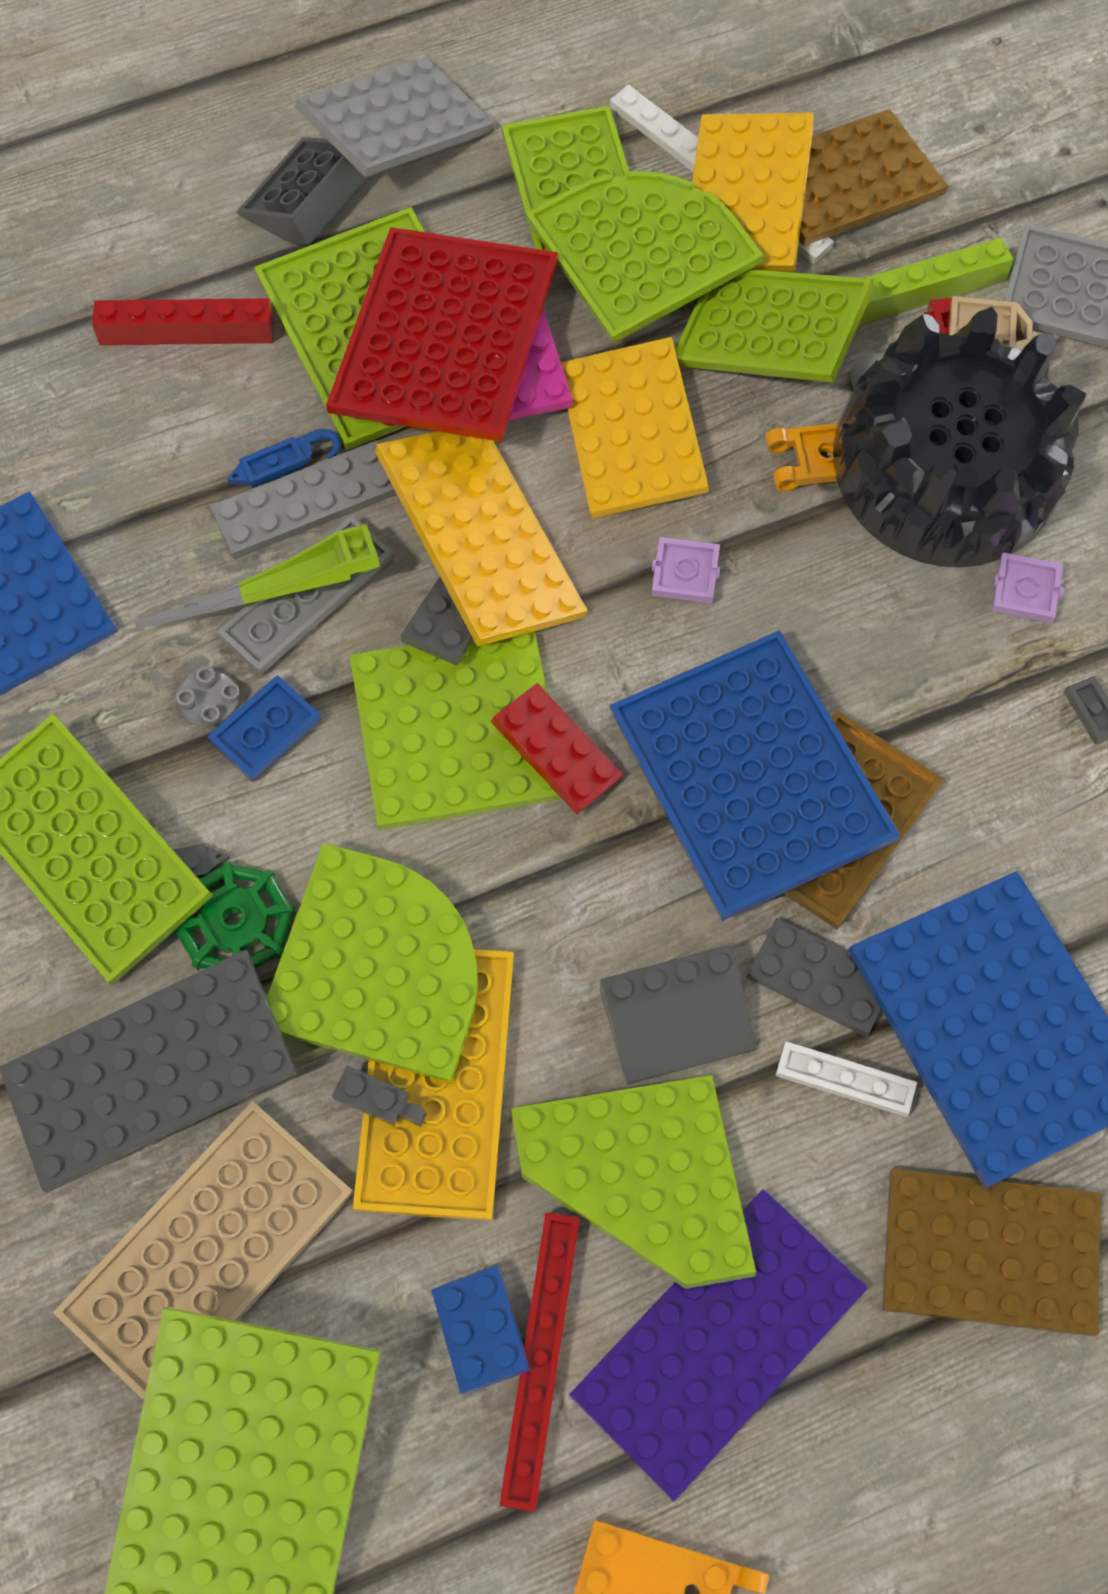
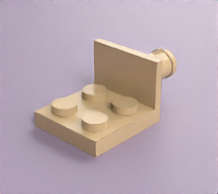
[948,296,1055,350]

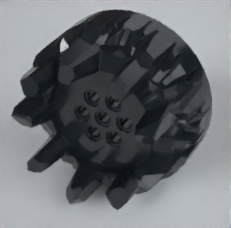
[833,307,1087,568]

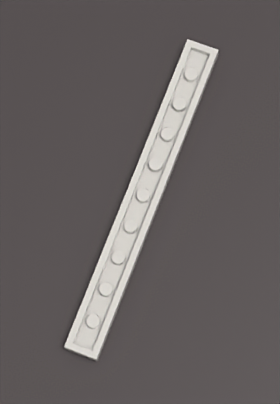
[609,85,834,265]

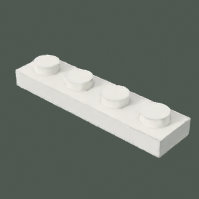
[775,1041,917,1117]

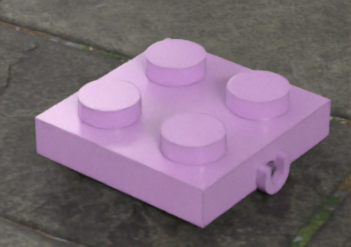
[651,537,720,604]
[991,552,1063,623]

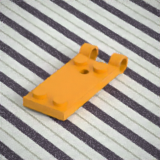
[765,423,838,492]
[574,1520,770,1594]

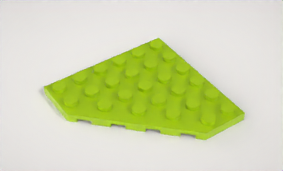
[511,1075,756,1289]

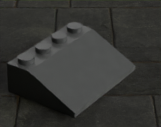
[237,137,368,245]
[600,945,757,1085]

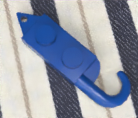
[227,428,342,488]

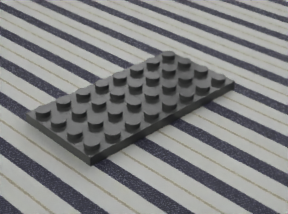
[0,950,298,1193]

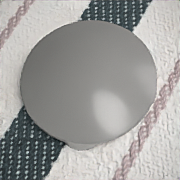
[176,667,240,726]

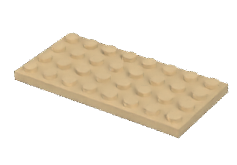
[53,1101,354,1401]

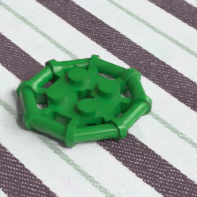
[173,861,296,970]

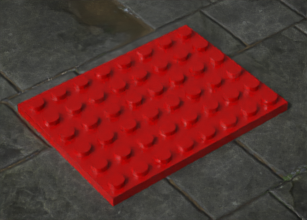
[326,227,558,442]

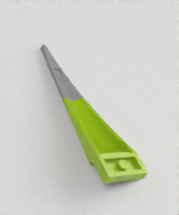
[135,524,380,629]

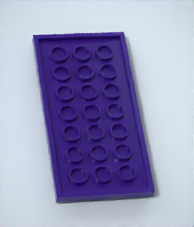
[569,1189,868,1502]

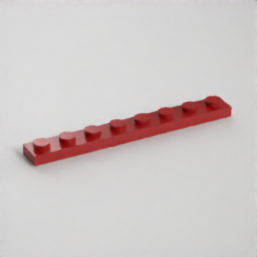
[499,1212,580,1512]

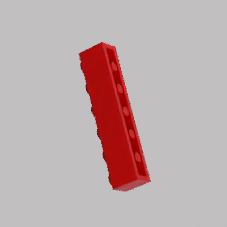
[92,298,274,346]

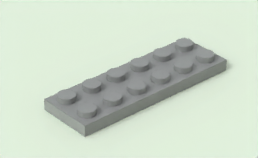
[210,441,397,560]
[216,515,394,675]

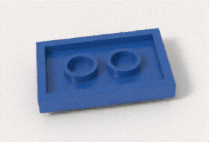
[207,675,322,782]
[431,1265,531,1395]

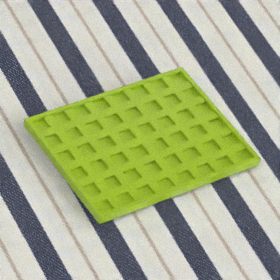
[104,1306,381,1594]

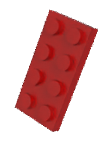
[490,683,623,815]

